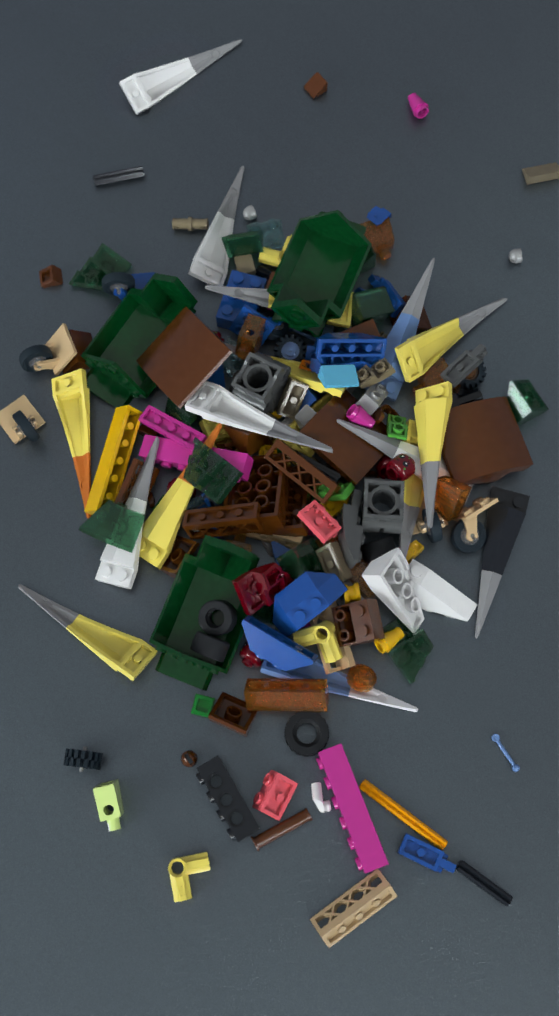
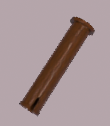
[251,808,312,852]

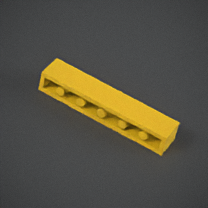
[84,405,143,519]

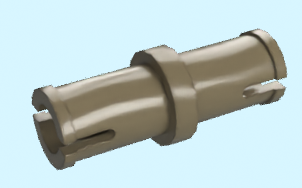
[172,217,209,231]

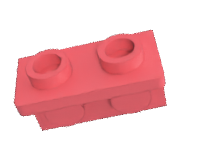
[297,500,342,544]
[252,770,298,822]

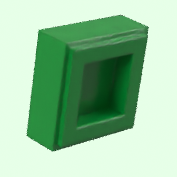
[191,694,216,718]

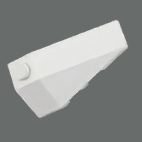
[362,548,424,633]
[407,559,478,622]

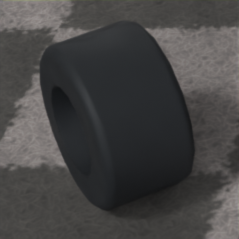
[360,535,396,564]
[198,600,237,636]
[190,631,230,662]

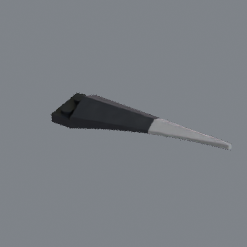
[475,486,530,638]

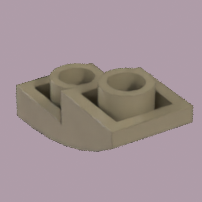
[231,240,256,275]
[357,357,396,389]

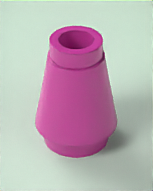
[408,93,429,119]
[346,404,375,429]

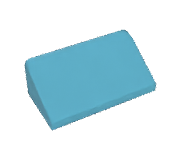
[318,364,359,388]

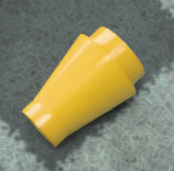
[374,627,404,654]

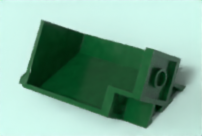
[267,210,372,338]
[81,273,198,408]
[149,535,260,691]

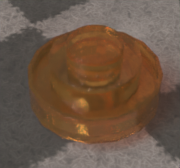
[346,664,377,692]

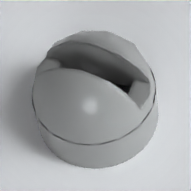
[243,205,257,221]
[509,248,522,263]

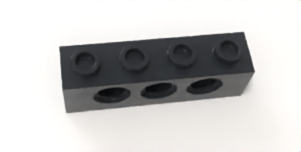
[196,755,260,842]

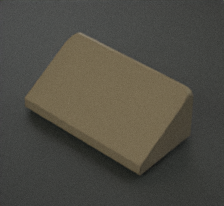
[522,162,559,185]
[276,377,309,420]
[315,542,353,582]

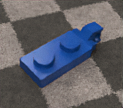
[368,274,406,318]
[397,833,457,873]

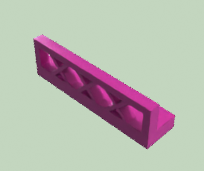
[138,405,207,453]

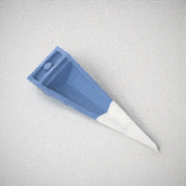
[260,658,418,712]

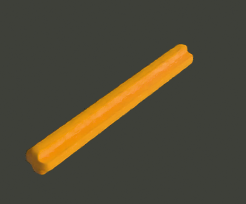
[359,779,448,850]

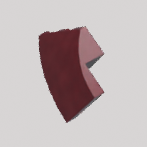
[232,562,294,616]

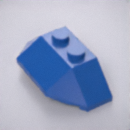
[315,333,387,365]
[273,571,348,637]
[242,615,319,671]

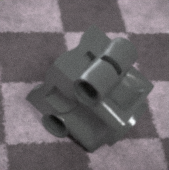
[231,351,291,414]
[361,477,405,534]

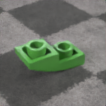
[386,414,408,440]
[314,482,355,501]

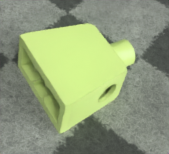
[93,779,124,831]

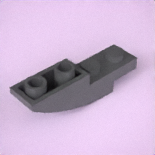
[338,489,365,569]

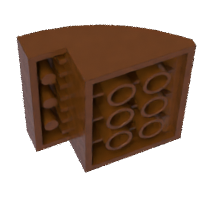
[136,306,233,409]
[299,389,397,486]
[442,396,533,487]
[224,453,313,537]

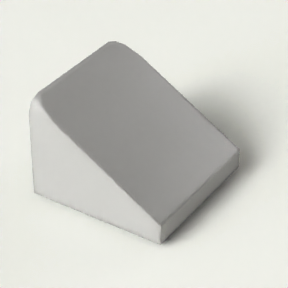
[295,404,317,430]

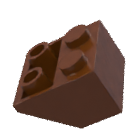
[331,599,385,647]

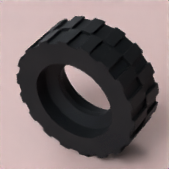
[284,710,329,757]

